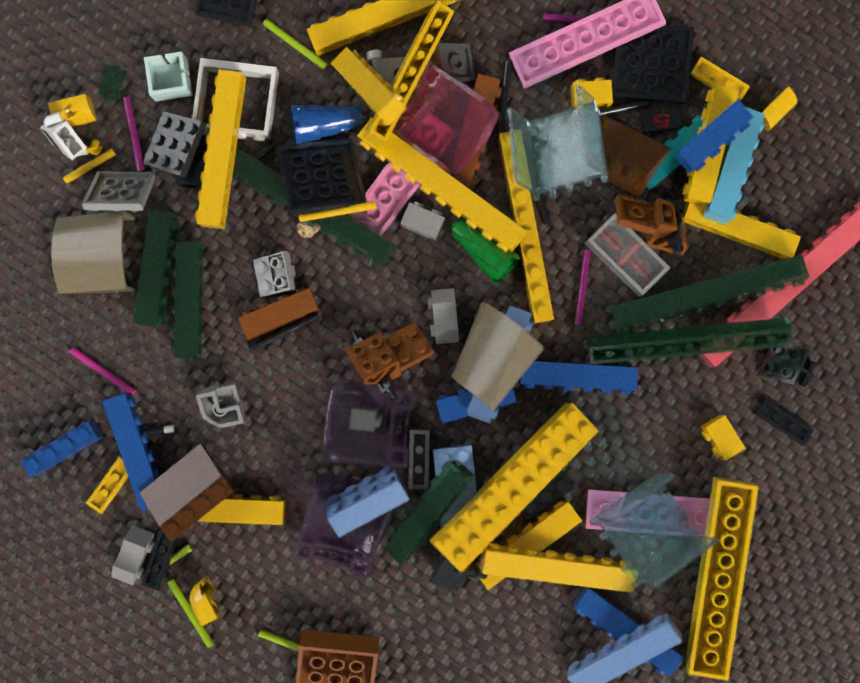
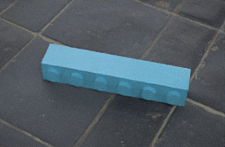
[703,107,765,225]

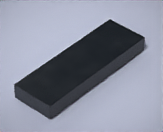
[753,398,814,446]
[141,528,179,591]

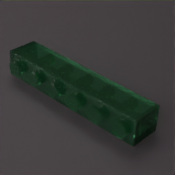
[133,209,179,328]
[171,242,203,358]
[384,459,474,565]

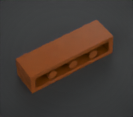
[238,287,320,340]

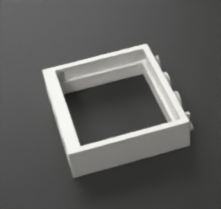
[192,58,279,141]

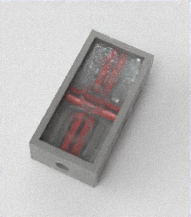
[584,213,670,297]

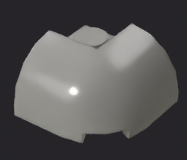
[196,383,245,428]

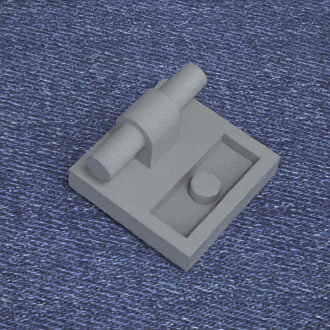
[253,251,297,297]

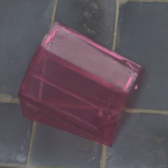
[392,63,500,177]

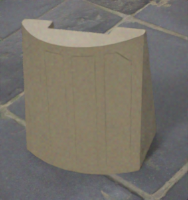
[51,211,136,294]
[451,302,543,411]

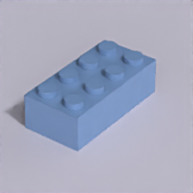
[325,465,409,537]

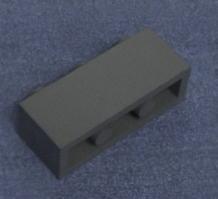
[350,405,382,432]
[409,429,430,489]

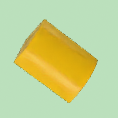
[761,86,797,132]
[48,94,97,127]

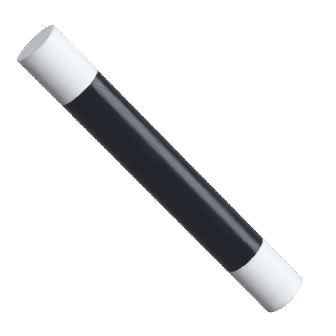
[142,425,175,436]

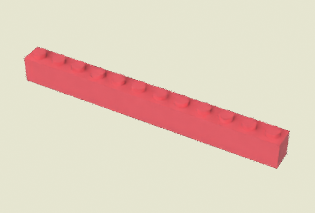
[695,201,860,367]

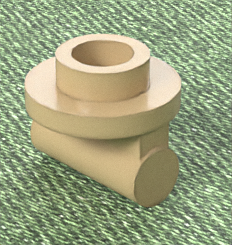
[297,220,320,238]

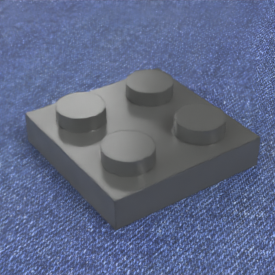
[435,43,476,83]

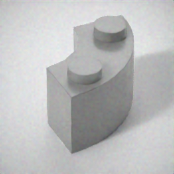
[428,288,459,344]
[111,525,155,585]

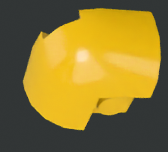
[190,575,221,626]

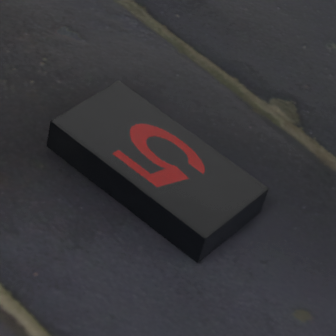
[640,108,682,134]

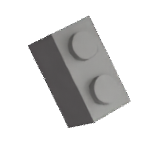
[400,202,445,241]

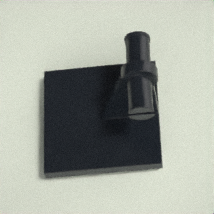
[758,339,816,387]
[429,556,488,591]

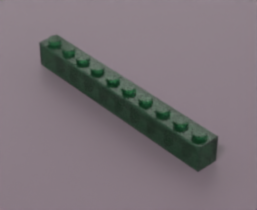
[232,148,396,268]
[610,255,810,334]
[588,318,792,364]

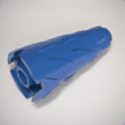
[290,105,366,144]

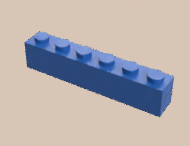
[519,361,638,394]
[102,392,161,511]
[573,587,684,677]

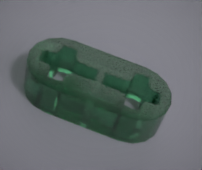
[99,65,125,102]

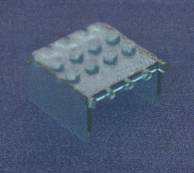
[507,85,608,201]
[589,473,718,588]

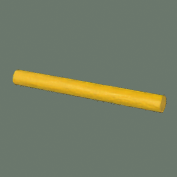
[299,201,377,222]

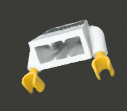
[40,104,102,160]

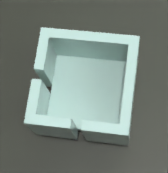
[144,52,193,101]

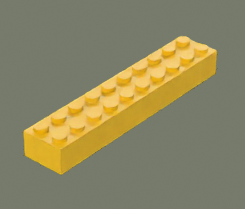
[429,403,598,572]
[684,476,759,681]

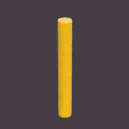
[63,148,116,184]

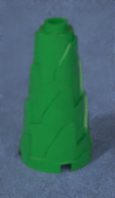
[450,219,521,286]

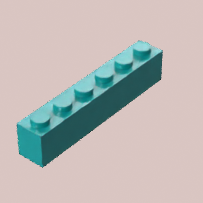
[644,113,703,193]

